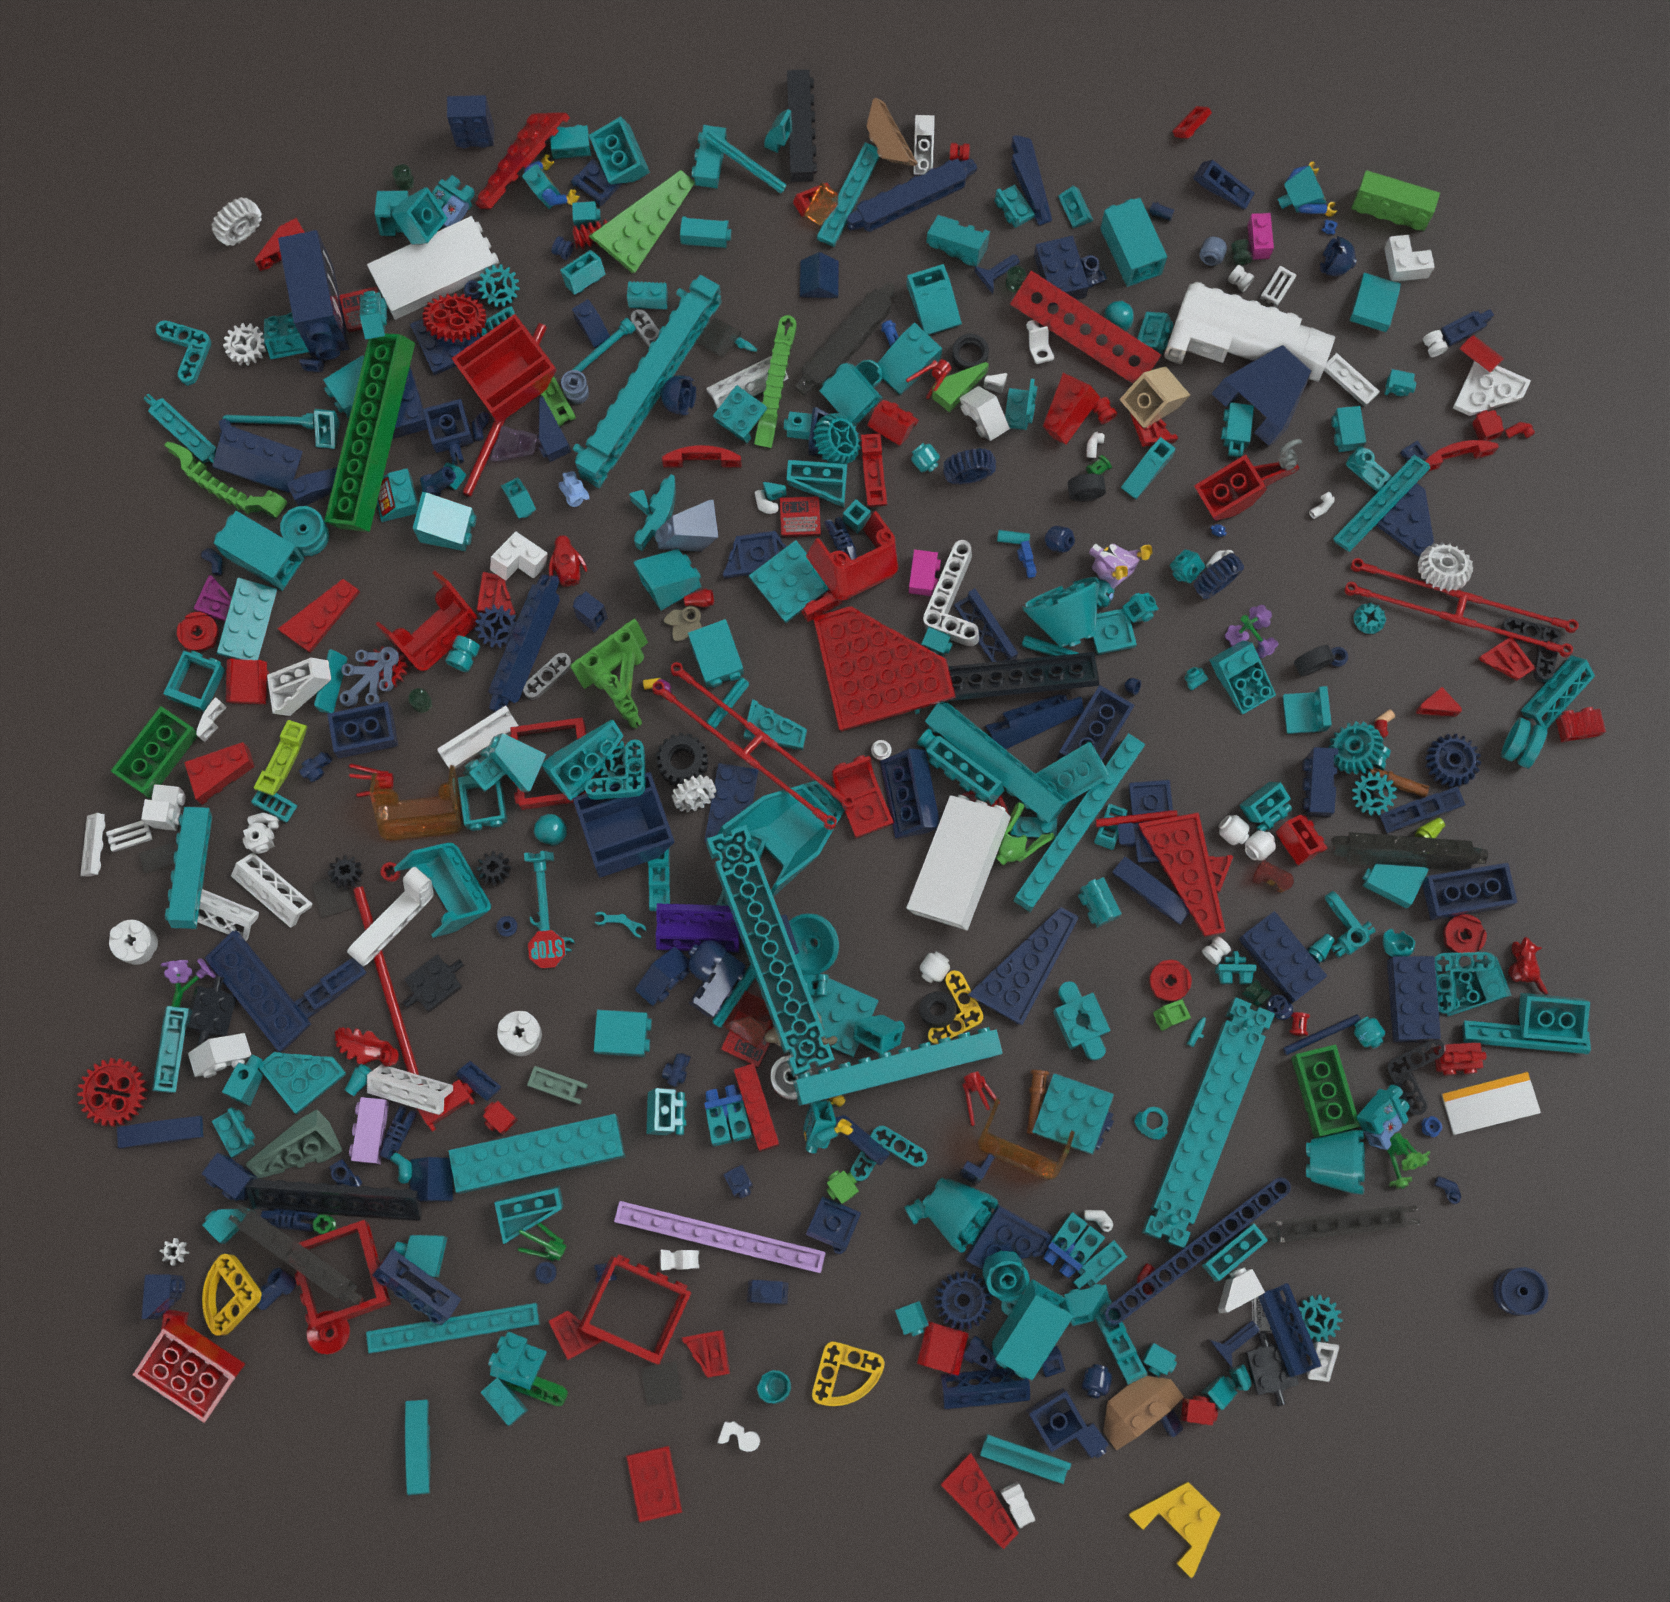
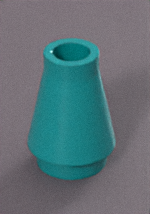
[1307,934,1335,964]
[345,1064,372,1096]

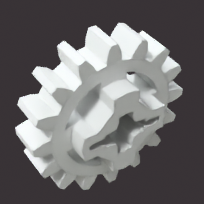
[223,323,267,366]
[672,775,716,812]

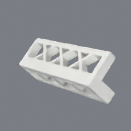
[706,356,789,410]
[437,706,518,771]
[231,853,313,928]
[198,889,259,941]
[367,1064,453,1115]

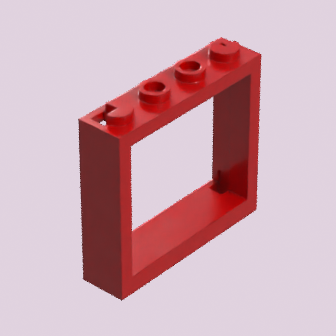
[508,717,593,810]
[289,1220,391,1331]
[578,1254,691,1365]

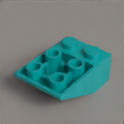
[906,264,962,335]
[1209,640,1276,715]
[1439,957,1512,1017]

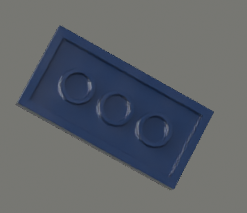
[704,763,759,843]
[1128,780,1173,864]

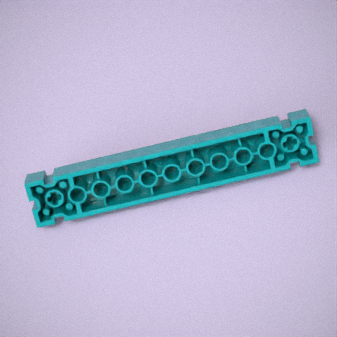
[573,275,722,489]
[706,825,835,1077]
[1141,997,1275,1249]

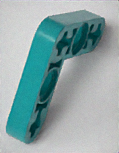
[156,320,212,385]
[585,739,645,800]
[1435,952,1497,1014]
[851,1126,927,1182]

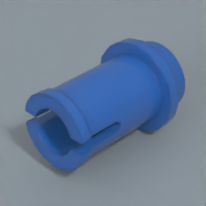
[881,320,899,347]

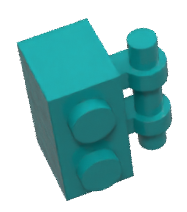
[1239,782,1292,832]
[1078,877,1122,928]
[647,1088,687,1135]

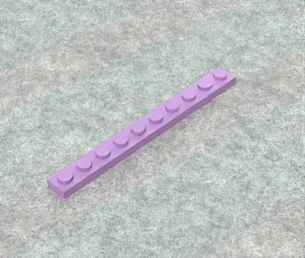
[614,1201,826,1273]

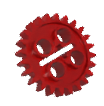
[422,293,486,342]
[77,1058,148,1127]

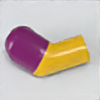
[643,678,671,693]

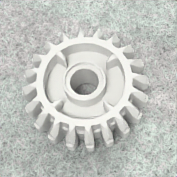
[211,197,262,246]
[1418,542,1473,592]

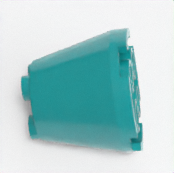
[1306,1130,1365,1195]
[922,1177,998,1253]

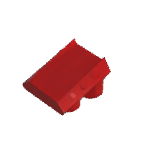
[226,658,270,705]
[917,1321,969,1376]

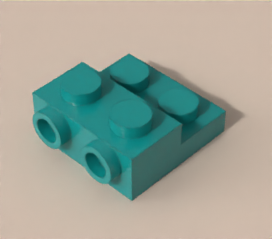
[488,1332,547,1390]

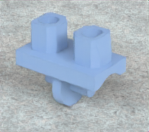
[559,471,589,507]

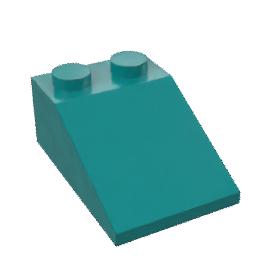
[878,323,942,395]

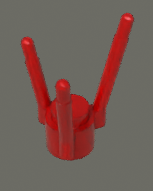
[906,359,952,399]
[349,764,393,797]
[962,1071,1000,1126]

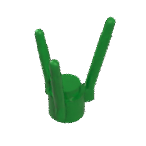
[518,1222,567,1261]

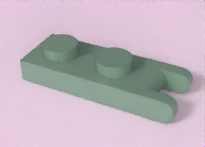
[527,1066,588,1104]

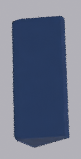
[835,1115,890,1166]

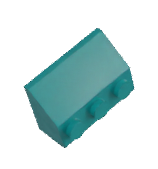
[589,117,650,184]
[1518,993,1590,1043]

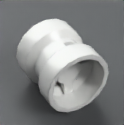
[1228,265,1255,292]
[1423,330,1448,357]
[1202,936,1231,965]

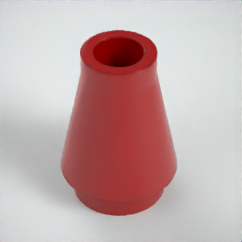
[684,588,714,608]

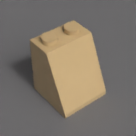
[1119,367,1190,428]

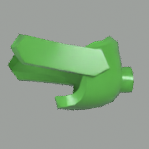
[996,802,1055,865]

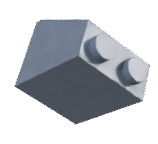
[655,500,718,552]

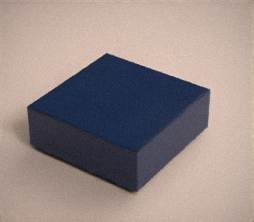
[1400,440,1429,462]

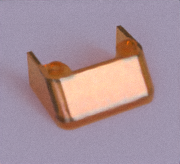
[370,765,461,841]
[976,1098,1075,1181]

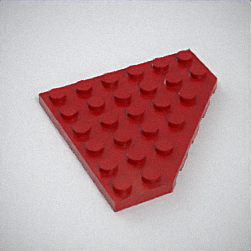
[813,606,956,732]

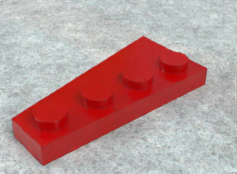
[940,1452,1018,1549]

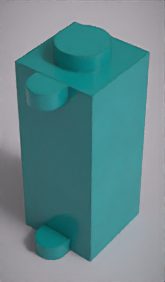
[680,216,732,248]

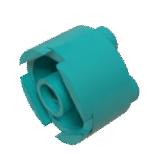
[983,1251,1029,1301]

